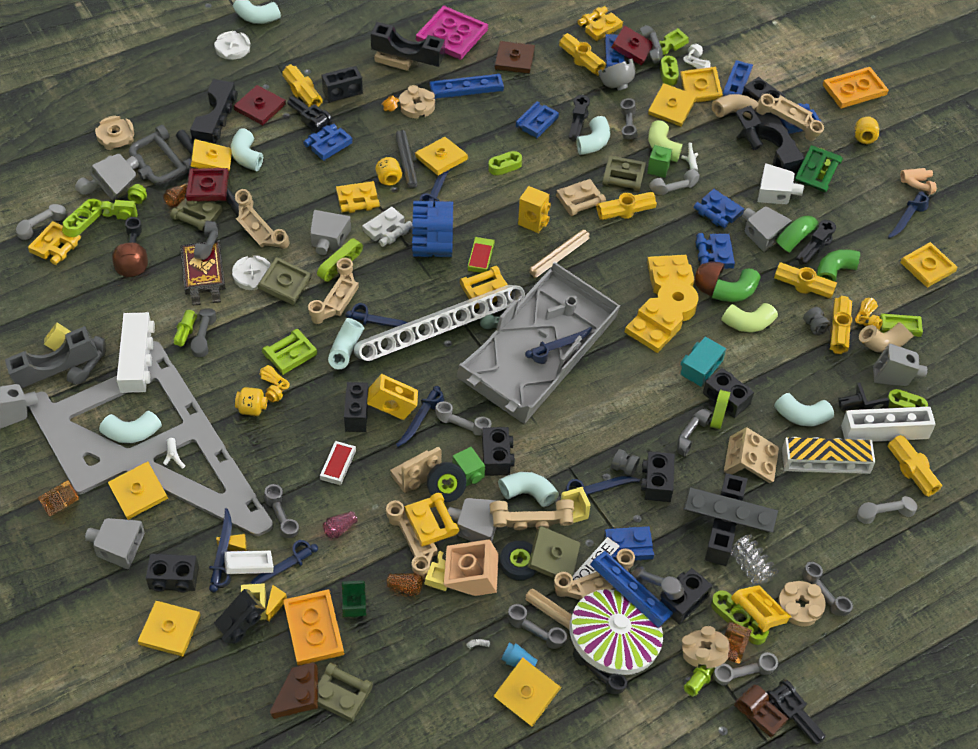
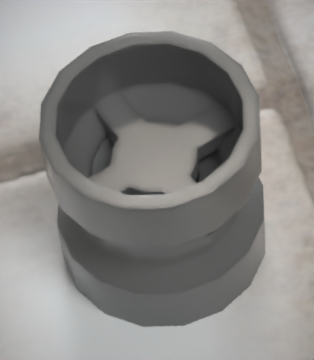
[803,307,831,335]
[611,448,640,477]

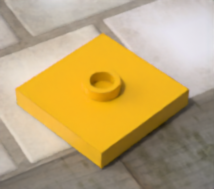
[680,67,723,102]
[648,83,697,127]
[415,137,468,175]
[191,139,231,171]
[900,242,958,288]
[108,461,168,520]
[138,601,201,657]
[494,657,562,727]

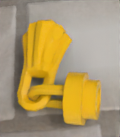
[855,297,882,330]
[259,365,290,403]

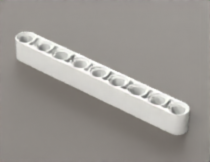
[354,285,525,361]

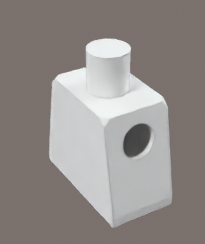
[757,164,804,204]

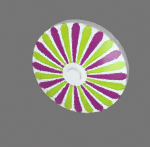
[569,589,663,675]

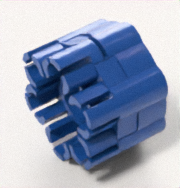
[412,201,453,257]

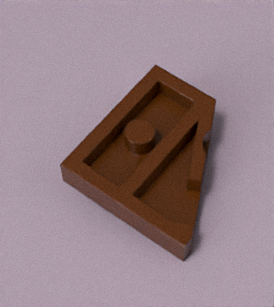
[270,662,318,719]

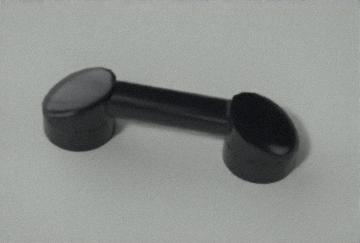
[125,217,142,243]
[573,647,627,694]

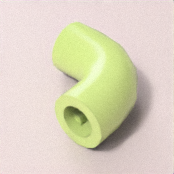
[648,120,683,162]
[721,303,778,333]

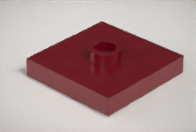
[611,25,653,65]
[234,85,286,125]
[186,168,229,201]

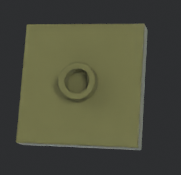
[257,257,312,305]
[528,525,580,579]

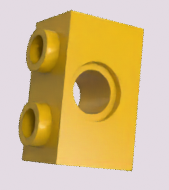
[518,186,551,233]
[367,374,418,420]

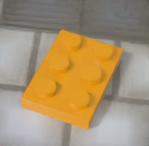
[823,67,889,109]
[283,589,344,666]

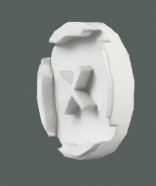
[214,31,251,60]
[232,256,271,290]

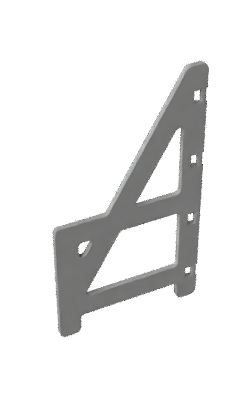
[28,341,273,537]

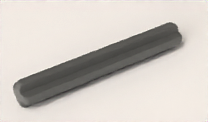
[396,130,417,189]

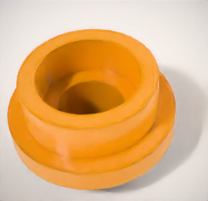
[382,95,399,112]

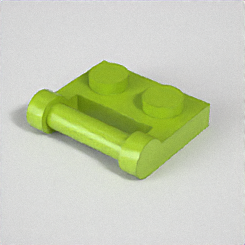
[262,329,317,375]

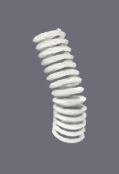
[466,639,490,649]

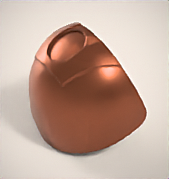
[112,243,148,277]
[695,262,725,295]

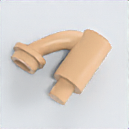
[900,168,937,195]

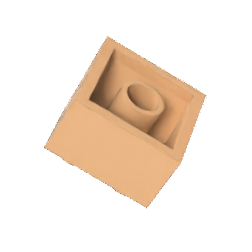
[444,539,499,596]

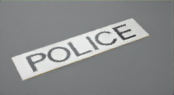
[573,537,619,580]

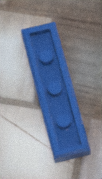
[430,74,504,99]
[590,551,673,628]

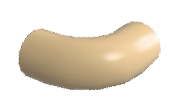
[712,94,758,119]
[859,322,913,353]

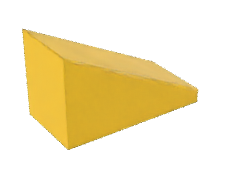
[216,534,247,551]
[266,585,287,621]

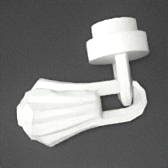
[684,44,710,69]

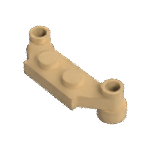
[756,94,824,141]
[235,189,290,249]
[308,258,359,324]
[490,499,574,530]
[386,501,438,580]
[554,549,635,600]

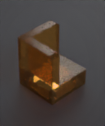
[38,480,79,517]
[725,622,752,664]

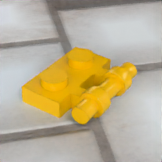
[577,6,623,41]
[336,181,380,213]
[28,221,81,265]

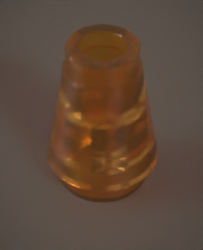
[163,183,188,207]
[387,573,423,596]

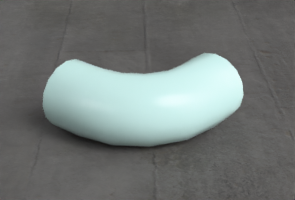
[233,0,281,24]
[576,116,610,155]
[230,128,263,171]
[328,318,364,369]
[774,393,834,426]
[99,411,162,443]
[498,472,559,507]

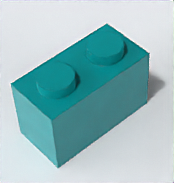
[680,336,726,387]

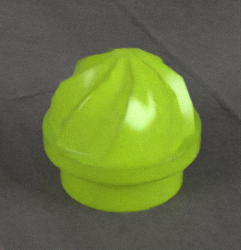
[128,184,147,204]

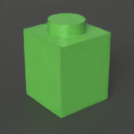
[647,145,673,178]
[452,447,485,486]

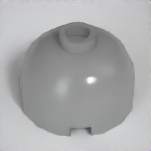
[598,59,635,91]

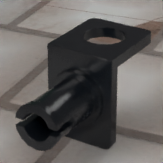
[736,106,763,150]
[838,382,889,411]

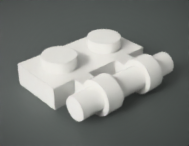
[362,207,413,247]

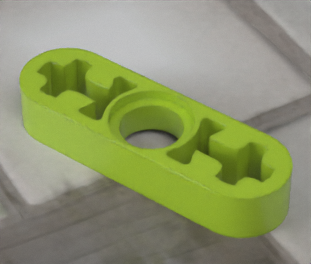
[62,199,103,237]
[317,238,363,282]
[711,590,769,645]

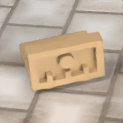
[724,427,779,483]
[390,447,442,493]

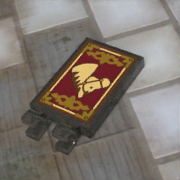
[180,240,226,306]

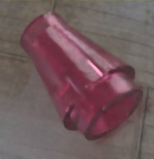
[323,511,358,539]

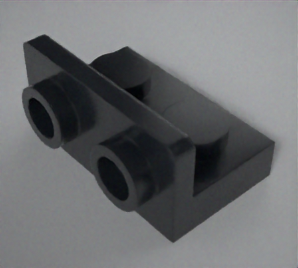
[214,589,266,643]

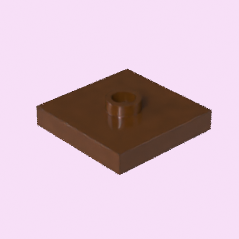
[495,41,535,74]

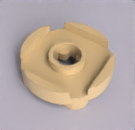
[399,85,435,118]
[95,116,134,150]
[778,581,826,626]
[682,626,729,668]

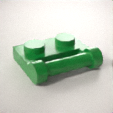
[795,145,843,193]

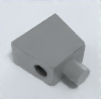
[89,154,139,201]
[742,207,792,252]
[311,210,351,255]
[873,344,927,386]
[0,384,38,429]
[448,498,497,542]
[85,518,145,569]

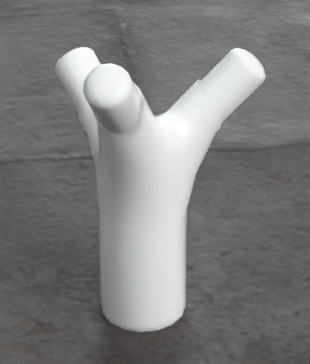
[681,143,698,171]
[163,438,185,468]

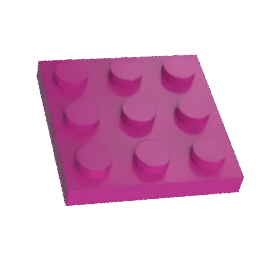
[416,6,488,60]

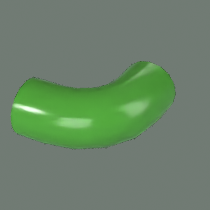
[775,215,819,252]
[817,249,860,282]
[712,269,760,302]

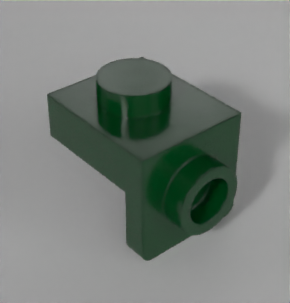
[342,580,366,618]

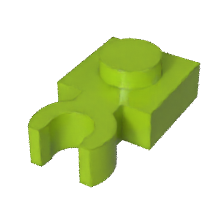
[659,28,689,55]
[101,200,138,220]

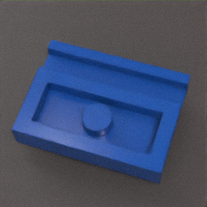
[516,101,559,138]
[604,526,654,560]

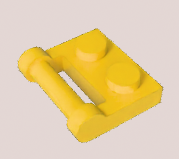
[460,266,512,309]
[405,493,459,547]
[731,585,791,632]

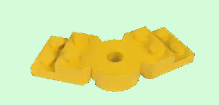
[625,255,698,353]

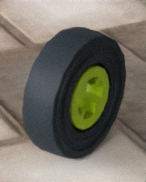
[426,462,467,502]
[500,541,537,580]

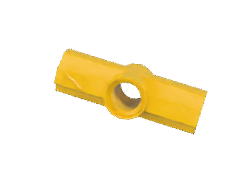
[559,33,606,75]
[282,64,323,107]
[596,192,657,220]
[774,262,837,299]
[830,296,852,354]
[887,435,942,497]

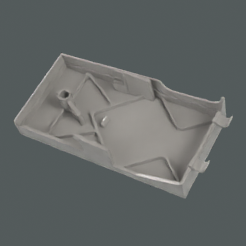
[457,262,620,424]

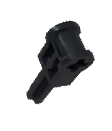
[568,95,590,142]
[287,96,332,133]
[797,220,836,265]
[766,679,826,745]

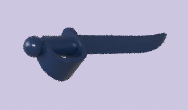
[419,168,452,203]
[888,191,929,239]
[345,303,420,333]
[525,327,592,364]
[396,386,445,447]
[565,476,641,498]
[209,508,232,593]
[250,540,318,584]

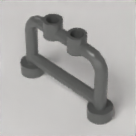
[129,125,195,184]

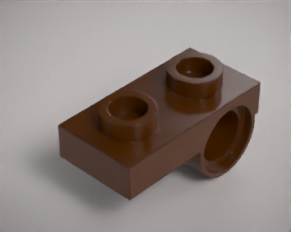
[734,685,788,738]

